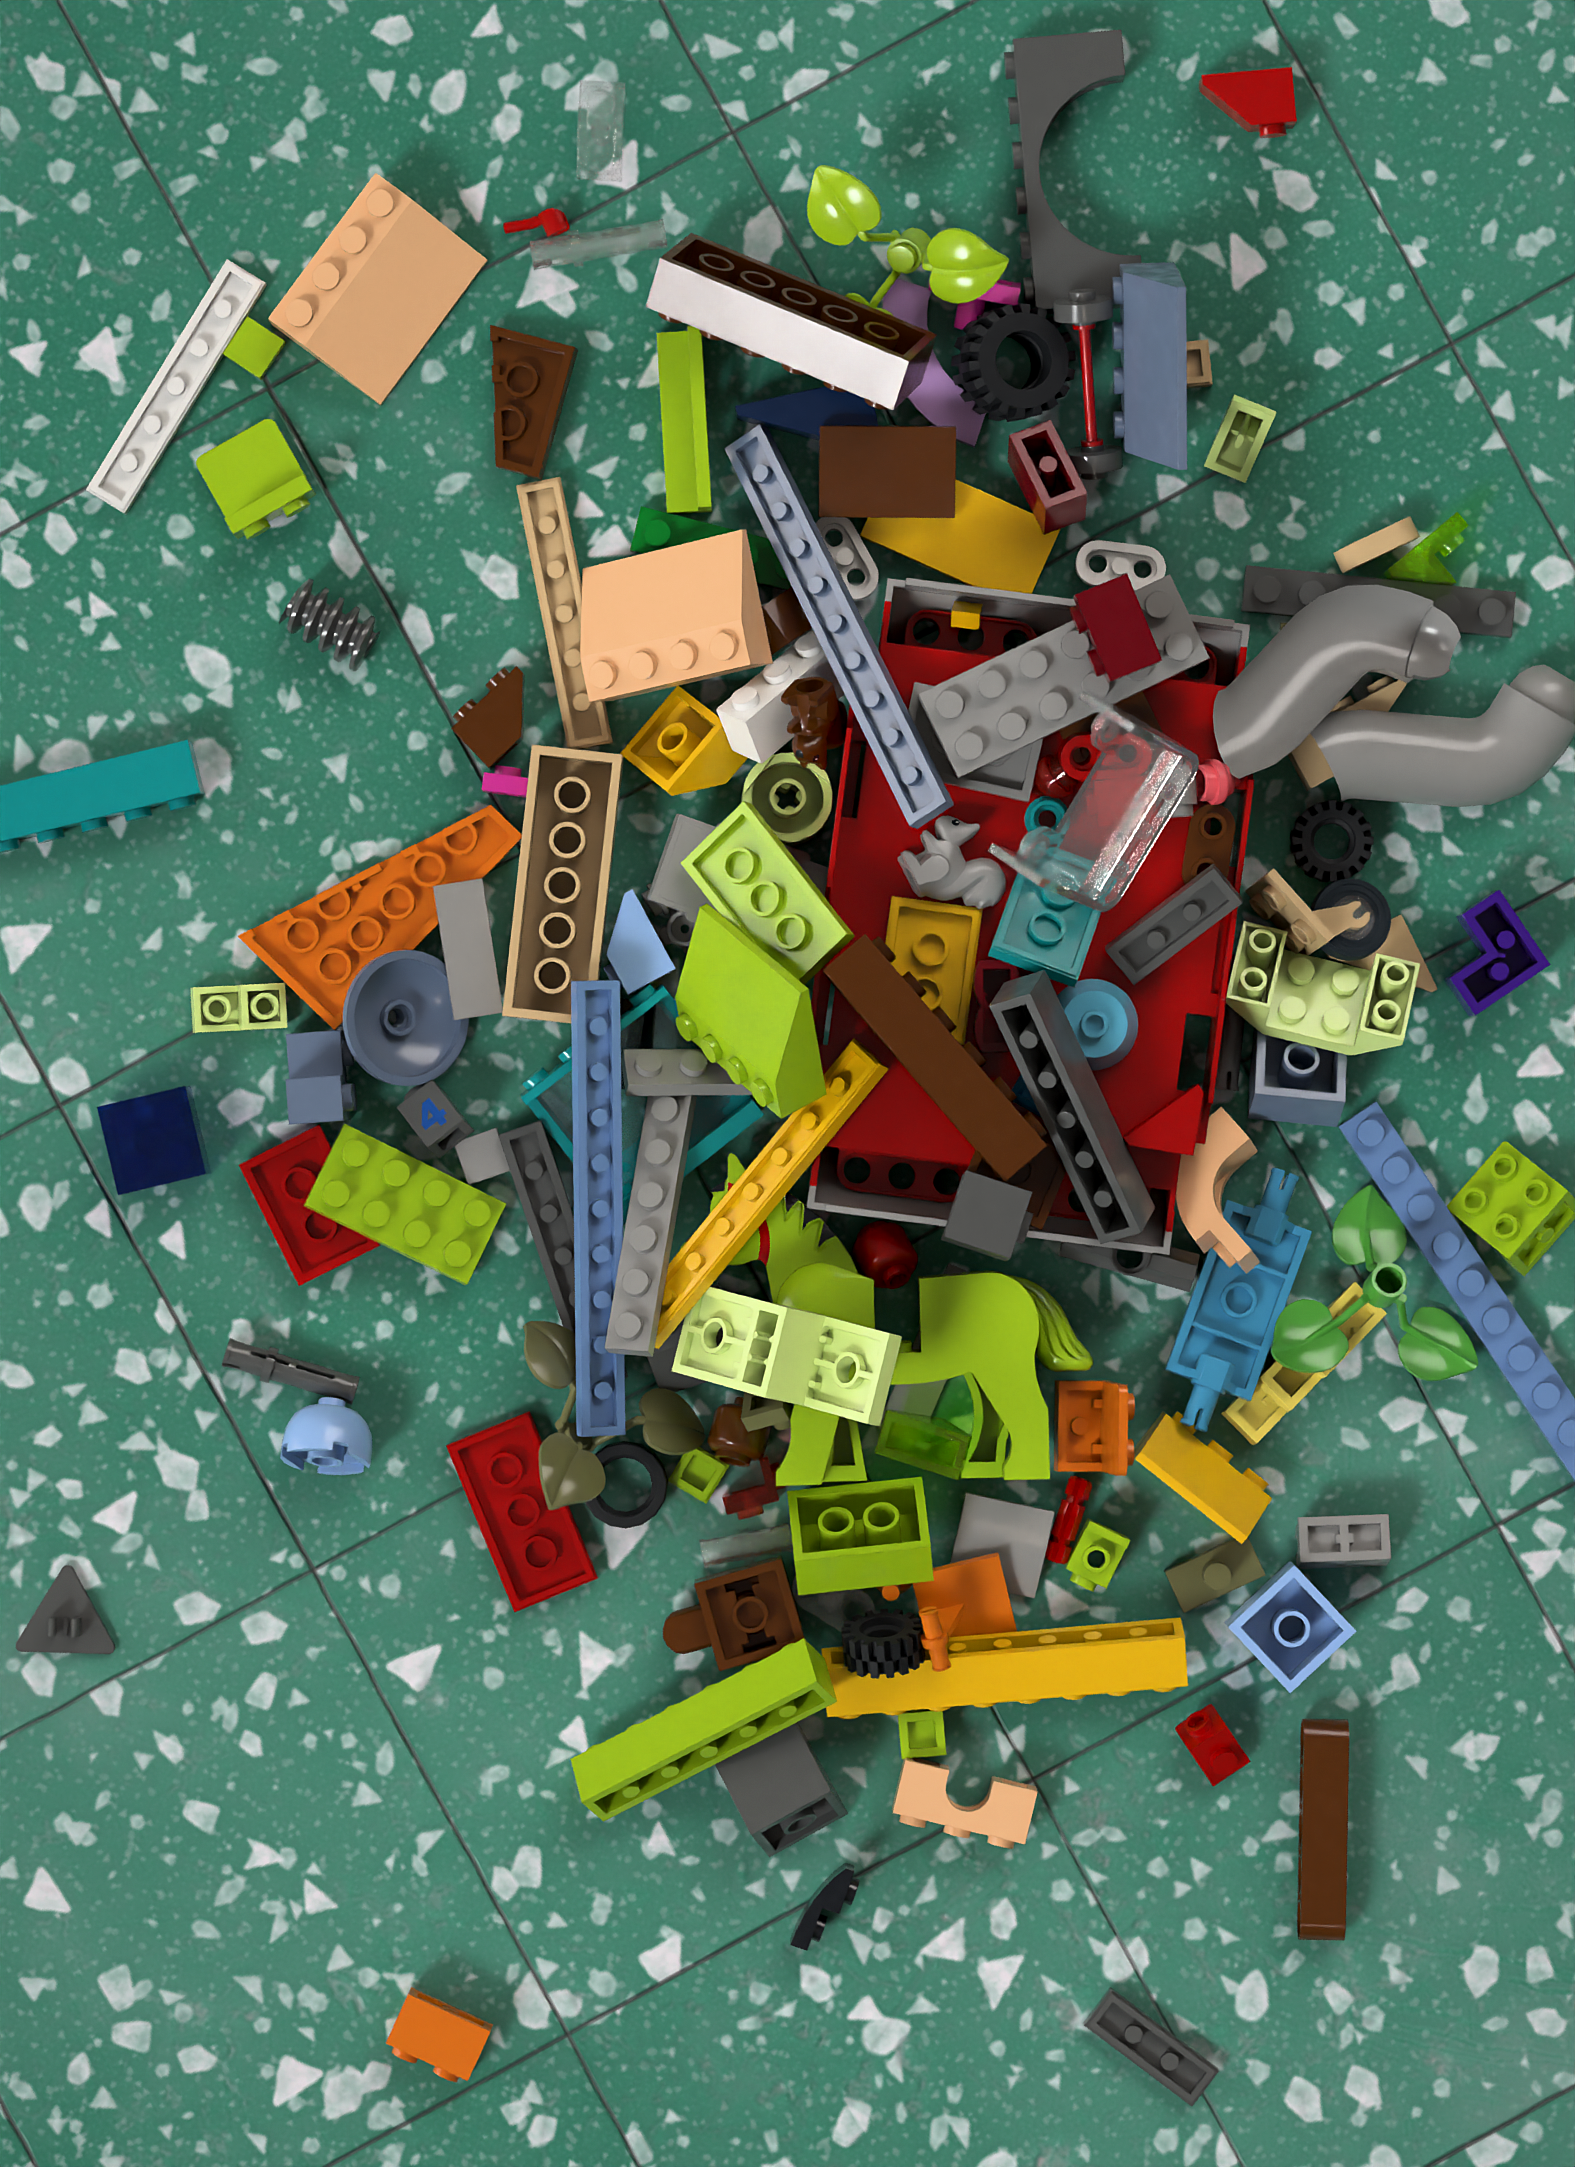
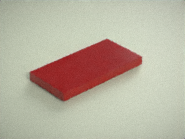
[446,1411,598,1613]

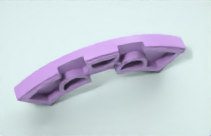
[882,279,986,448]

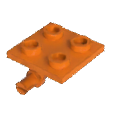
[913,1552,1017,1672]

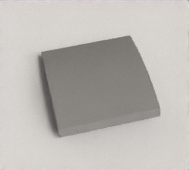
[949,1492,1055,1598]

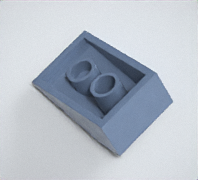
[1247,1027,1347,1127]

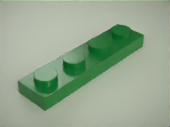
[630,506,792,591]

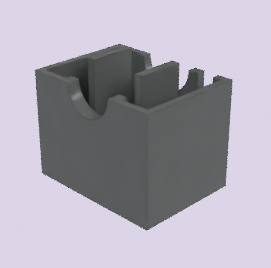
[941,1170,1034,1261]

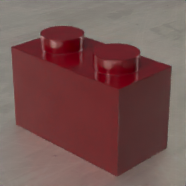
[1008,420,1087,535]
[1069,574,1162,683]

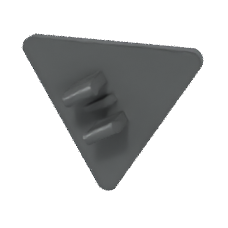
[16,1565,115,1654]

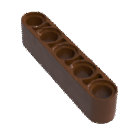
[1297,1719,1349,1941]

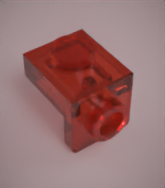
[722,1454,786,1520]

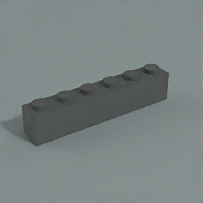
[990,970,1155,1244]

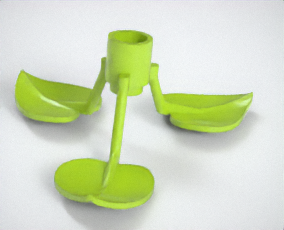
[807,165,1009,317]

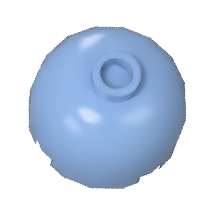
[280,1397,372,1475]

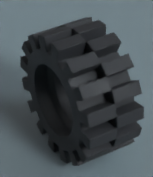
[1289,800,1374,882]
[841,1609,925,1679]

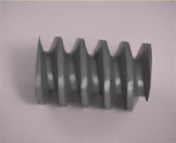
[279,578,380,671]

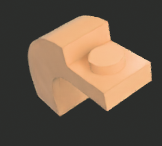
[1176,1107,1260,1274]

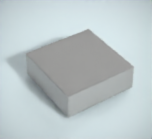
[455,1128,510,1185]

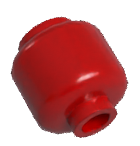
[852,1221,918,1289]

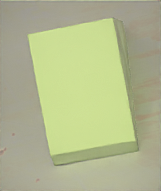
[1204,395,1276,483]

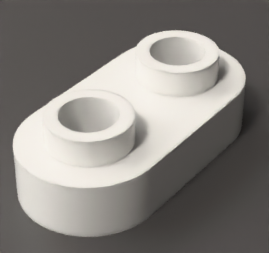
[816,517,879,600]
[1075,540,1166,591]

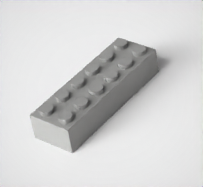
[918,574,1209,779]

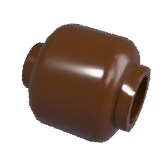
[708,1397,772,1467]

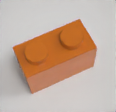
[386,1987,493,2082]

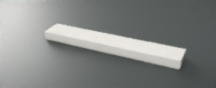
[86,259,267,515]

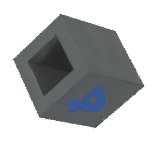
[397,1080,474,1159]

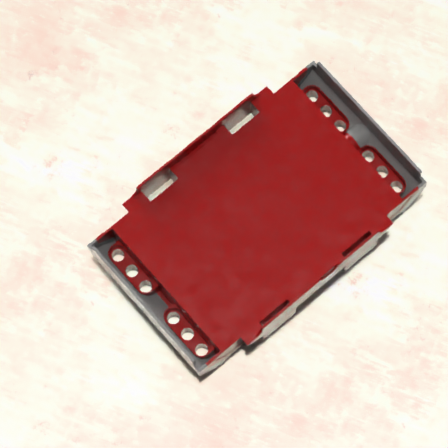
[807,578,1254,1255]

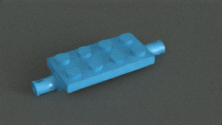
[1164,1168,1312,1432]

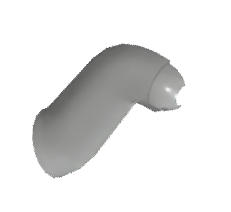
[1213,585,1461,779]
[1310,665,1575,807]

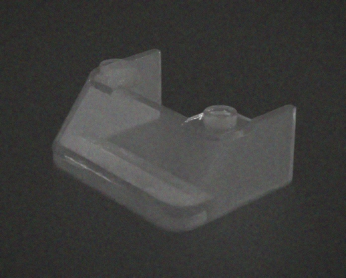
[988,691,1199,912]

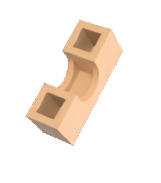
[892,1758,1038,1849]

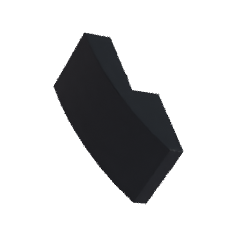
[790,1863,860,1951]

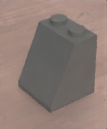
[715,1722,848,1857]

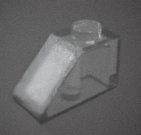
[577,80,627,182]

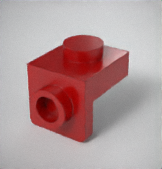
[1175,1704,1251,1787]

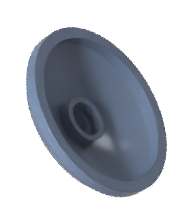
[343,950,469,1086]

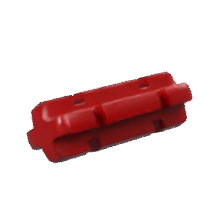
[1045,1476,1092,1564]

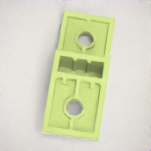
[672,1287,902,1426]

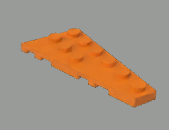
[238,805,522,1030]

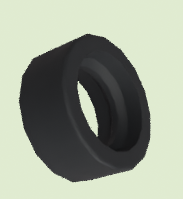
[585,1441,668,1529]

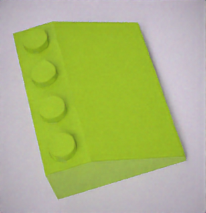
[675,903,827,1119]

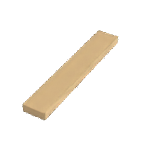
[516,477,613,750]

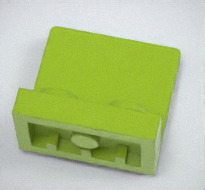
[1447,1141,1575,1276]

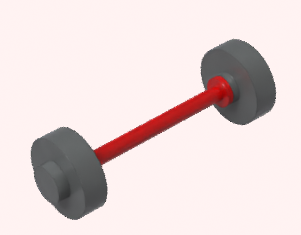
[1053,288,1123,480]

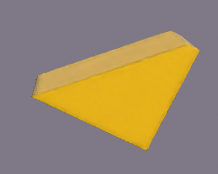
[951,601,983,630]

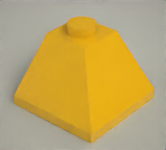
[620,686,748,796]

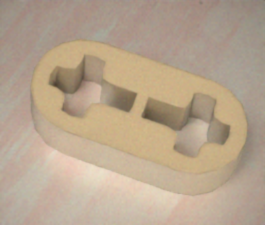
[1333,517,1420,574]

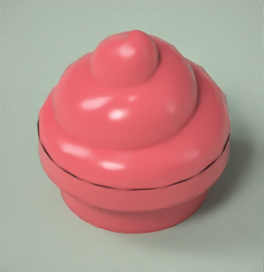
[1195,759,1241,805]

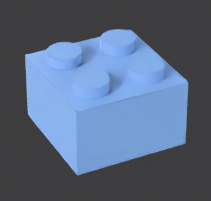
[1224,1561,1356,1693]

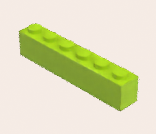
[570,1638,837,1822]

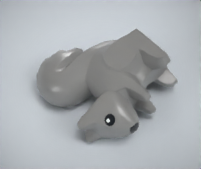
[897,816,1006,909]

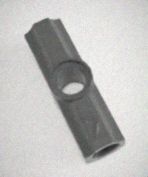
[1058,1242,1200,1292]

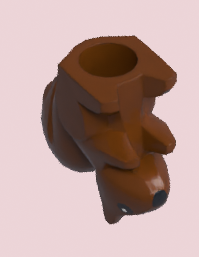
[781,677,848,770]

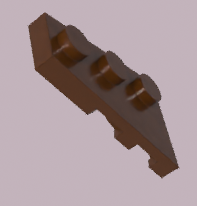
[490,325,578,480]

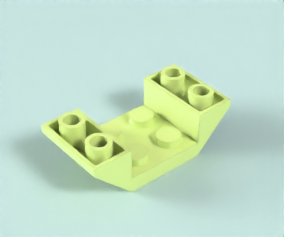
[1226,921,1420,1056]

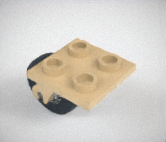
[1245,868,1391,961]

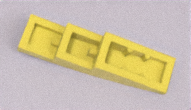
[1221,1282,1387,1445]

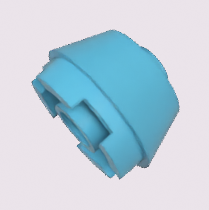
[1057,979,1138,1070]

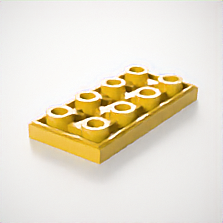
[860,479,1060,594]

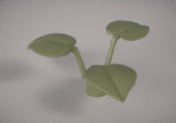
[523,1321,706,1510]

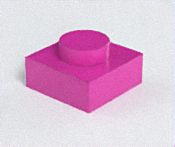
[482,765,528,798]

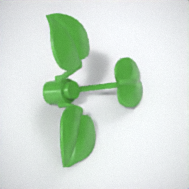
[1271,1185,1478,1381]

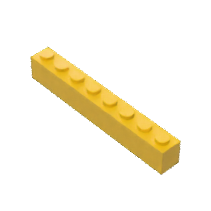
[821,1617,1188,1719]

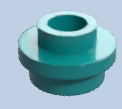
[1024,796,1070,842]

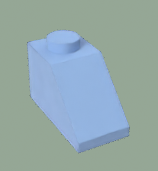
[603,889,676,995]

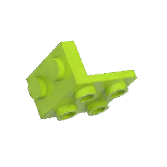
[196,419,316,540]

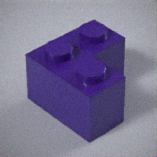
[1444,890,1551,1016]

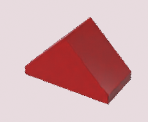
[1122,1084,1204,1156]

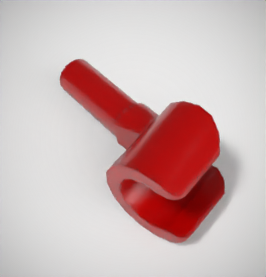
[503,208,570,238]

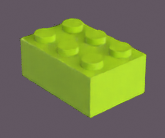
[787,1476,934,1595]

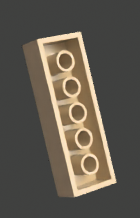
[502,745,624,1024]

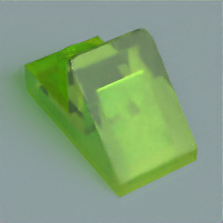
[1383,512,1469,586]

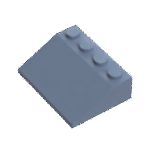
[1112,262,1187,470]

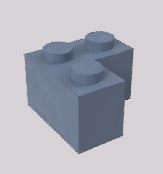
[285,1030,357,1125]

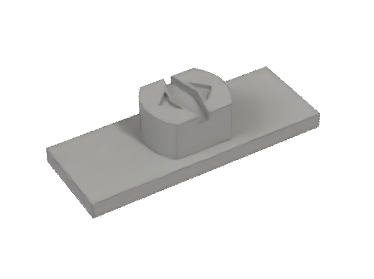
[433,878,503,1020]

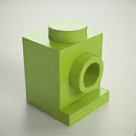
[1064,1518,1131,1592]

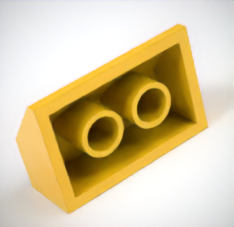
[1134,1411,1272,1544]

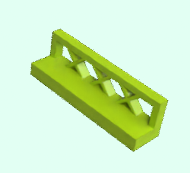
[656,326,712,514]

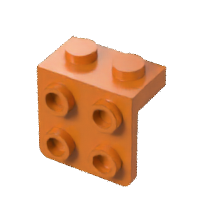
[1054,1380,1135,1476]

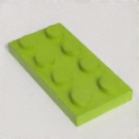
[681,801,855,985]
[303,1124,506,1285]

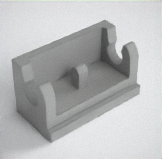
[1295,1514,1391,1569]

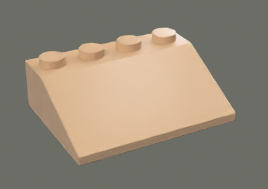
[268,173,488,405]
[580,529,773,702]

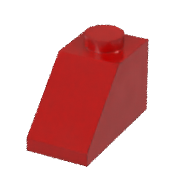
[1199,67,1297,138]

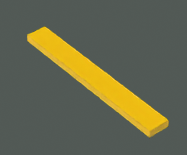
[655,1039,888,1349]

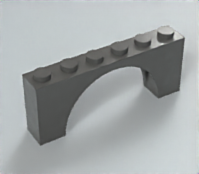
[1004,30,1142,315]

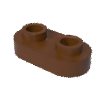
[1181,804,1236,885]

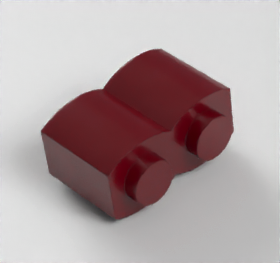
[973,960,1020,1053]

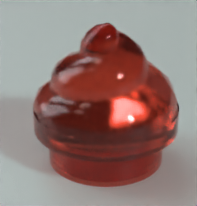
[1032,753,1080,798]

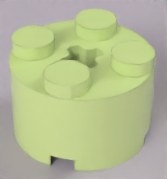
[741,752,833,847]

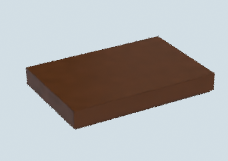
[818,425,956,518]

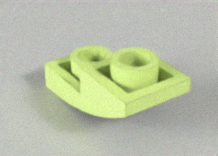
[190,983,287,1033]

